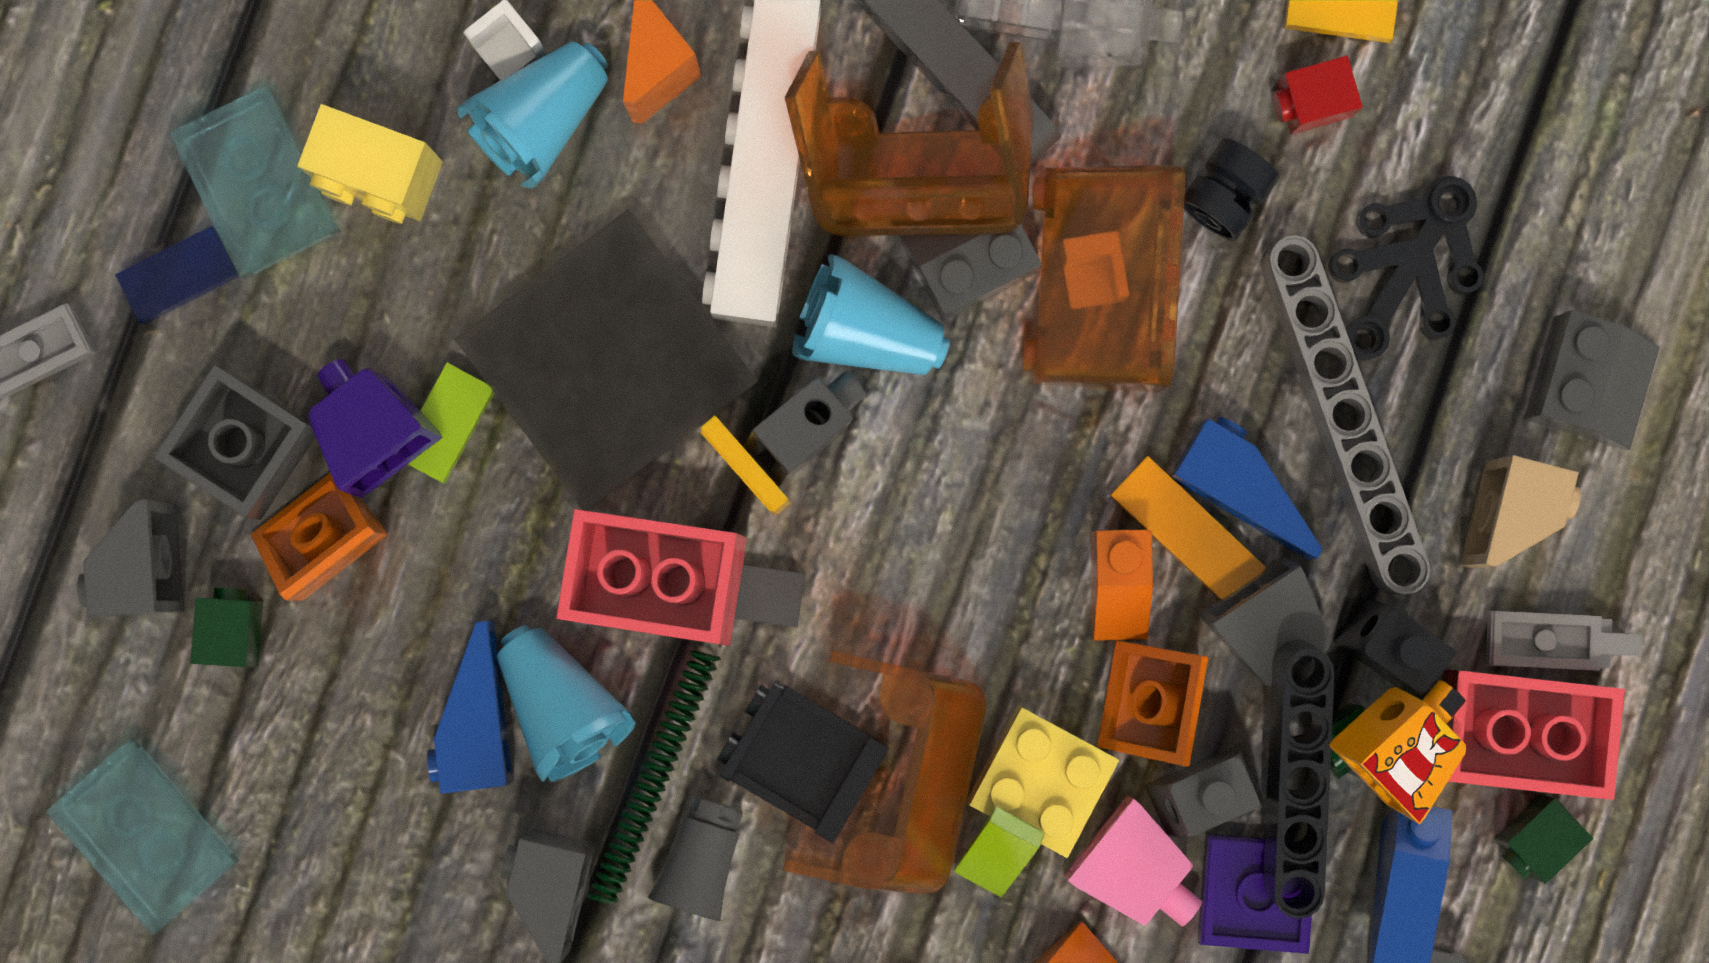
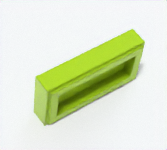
[408,363,497,484]
[954,807,1045,898]

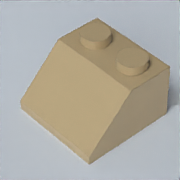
[1459,455,1581,568]

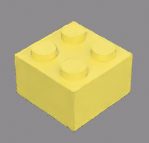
[297,104,443,224]
[966,705,1119,858]

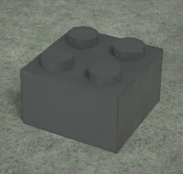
[153,365,316,520]

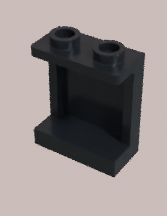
[717,680,889,844]

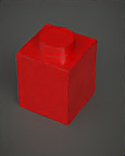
[1272,55,1363,135]

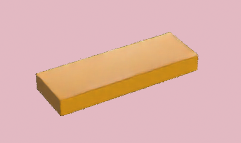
[1109,456,1267,600]

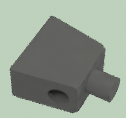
[743,371,866,488]
[1199,557,1332,687]
[1145,744,1262,837]

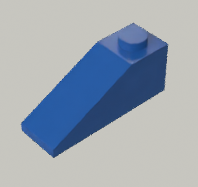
[1169,416,1323,560]
[427,620,513,794]
[1369,806,1453,963]

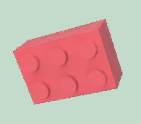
[556,509,747,646]
[1442,669,1625,800]

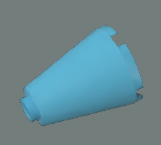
[458,41,608,189]
[793,254,950,375]
[497,625,636,782]

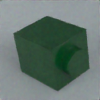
[190,587,263,667]
[1494,794,1594,884]

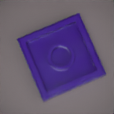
[1198,834,1312,954]

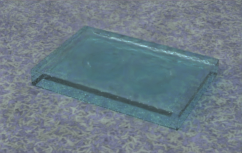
[169,85,341,279]
[46,738,240,935]

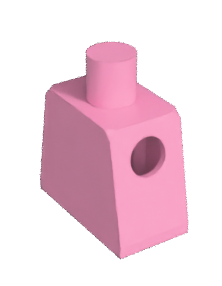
[1063,795,1202,927]

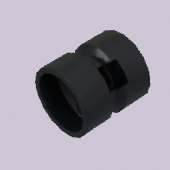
[1178,138,1280,242]

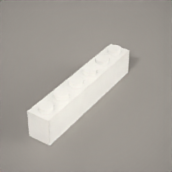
[702,0,821,328]

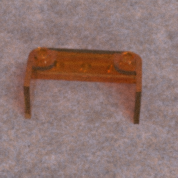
[784,42,1034,236]
[783,649,986,894]

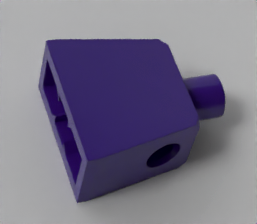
[308,359,443,498]

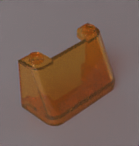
[1022,165,1185,393]

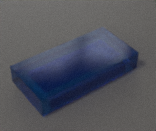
[115,226,240,324]

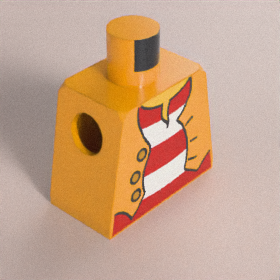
[1329,680,1466,825]

